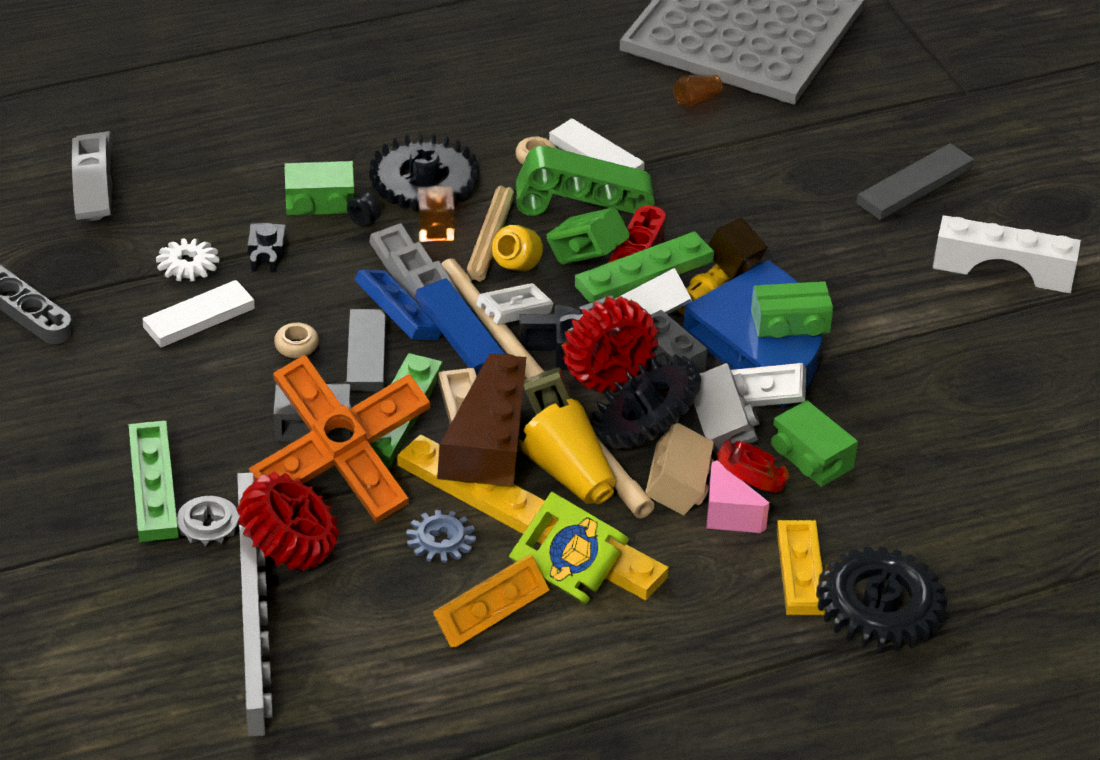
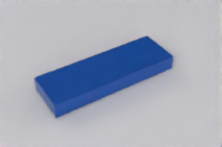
[355,269,442,340]
[415,278,505,373]

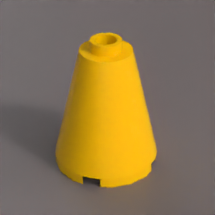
[518,399,616,504]

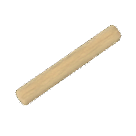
[467,186,514,282]

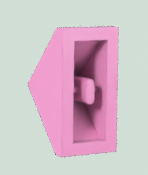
[706,460,769,533]

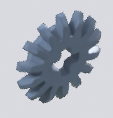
[406,510,476,563]

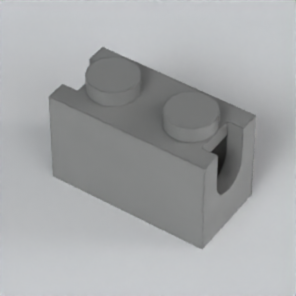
[694,363,759,456]

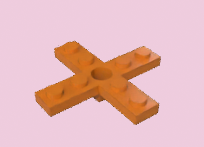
[249,355,430,524]

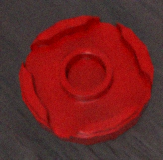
[717,440,790,493]

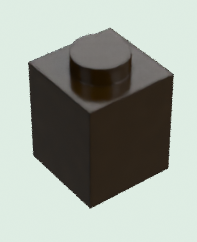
[708,217,768,280]

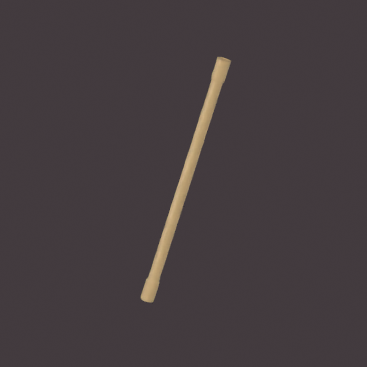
[441,258,654,518]

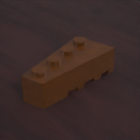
[437,353,527,487]

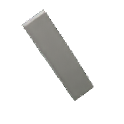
[369,223,463,308]

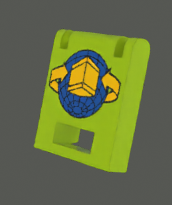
[509,491,629,605]

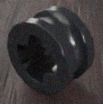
[347,192,381,227]

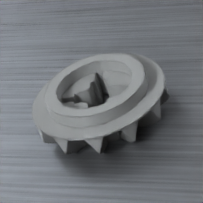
[176,496,239,547]

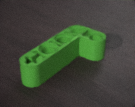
[516,146,655,216]

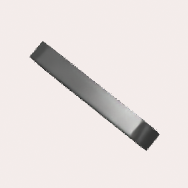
[0,265,72,344]

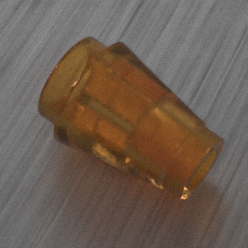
[673,75,722,107]

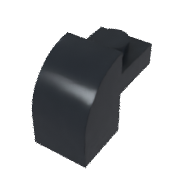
[519,305,580,370]

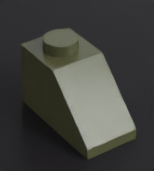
[523,367,572,415]

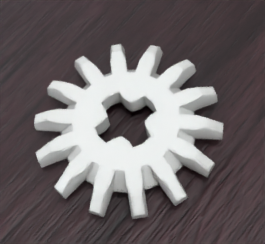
[156,238,220,281]

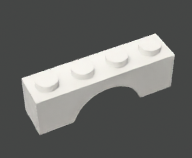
[933,215,1081,293]

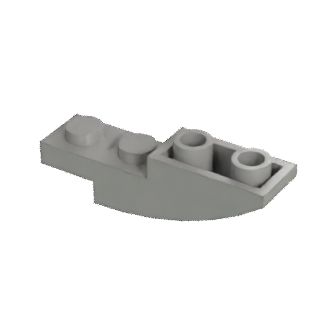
[72,131,113,221]

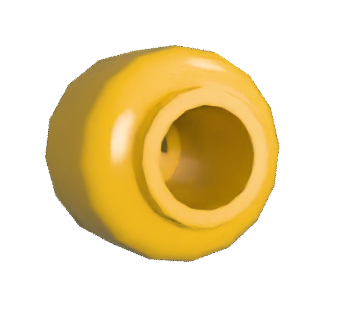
[492,225,543,272]

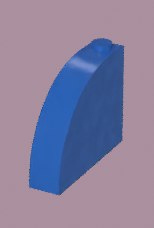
[683,260,822,408]

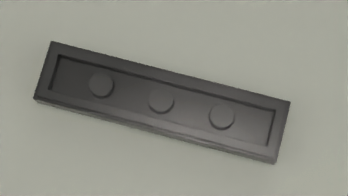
[856,143,974,220]

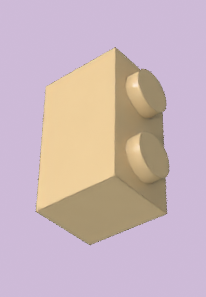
[645,422,714,515]

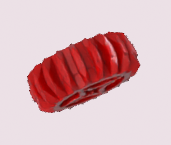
[561,296,659,393]
[236,472,340,571]

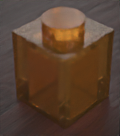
[418,186,454,241]

